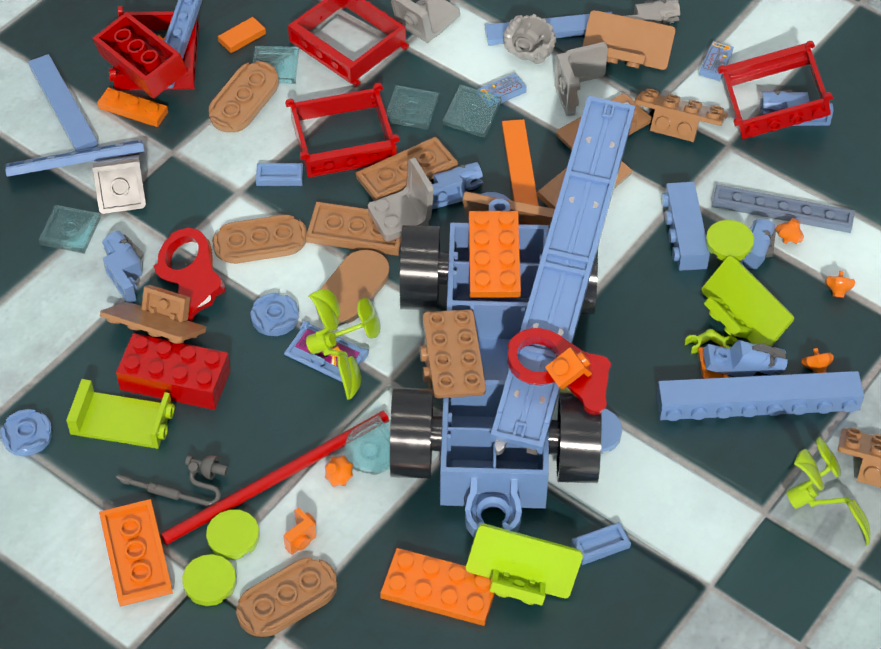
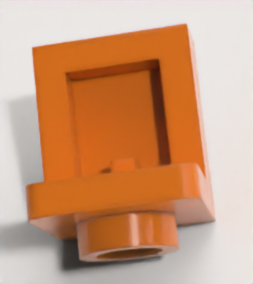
[545,347,593,390]
[283,507,316,555]

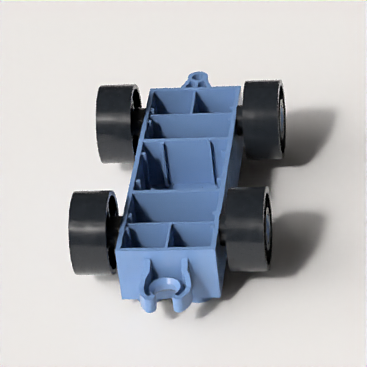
[390,199,602,538]

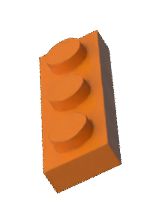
[97,87,168,127]

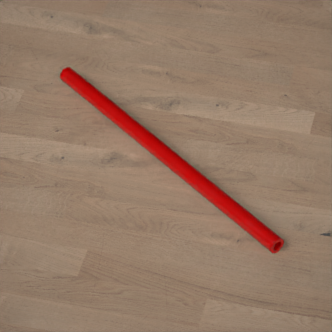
[160,411,389,545]

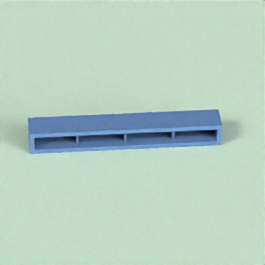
[656,371,864,421]

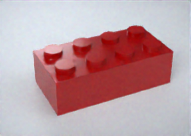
[93,12,188,99]
[116,333,231,410]

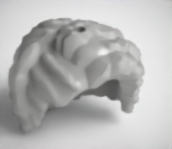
[503,14,556,64]

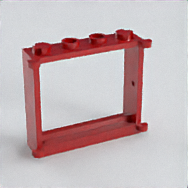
[288,0,409,87]
[109,6,199,90]
[718,41,833,139]
[285,83,400,178]

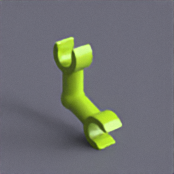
[684,329,737,353]

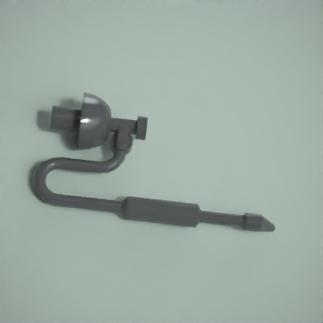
[116,455,229,506]

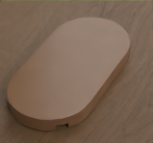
[209,61,279,132]
[212,215,307,264]
[315,250,389,325]
[236,558,337,637]

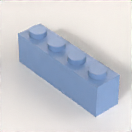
[661,182,710,271]

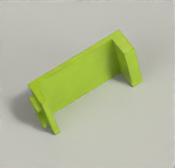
[66,379,175,449]

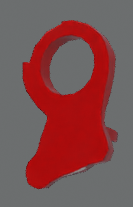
[153,228,226,321]
[507,328,611,415]

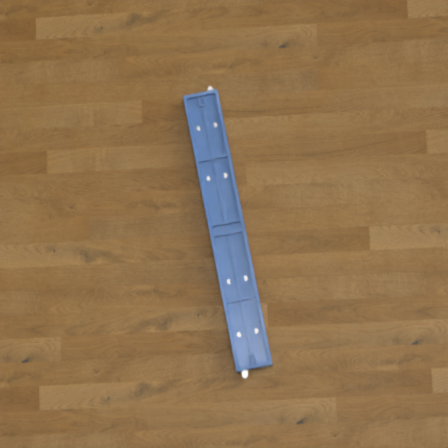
[490,96,635,455]

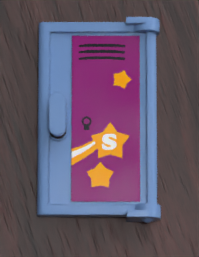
[284,320,369,382]

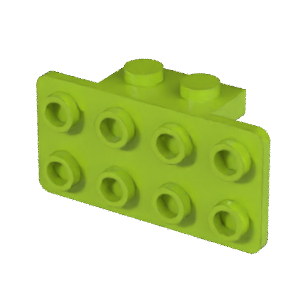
[702,256,794,346]
[466,523,583,606]

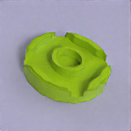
[706,220,754,261]
[206,510,260,559]
[182,554,237,606]

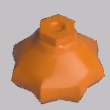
[775,218,804,244]
[825,271,855,298]
[802,348,833,373]
[325,456,353,487]

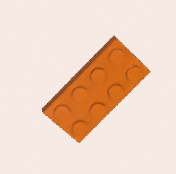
[469,211,521,298]
[99,499,173,607]
[381,548,495,626]

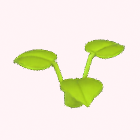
[306,289,381,400]
[786,437,871,546]

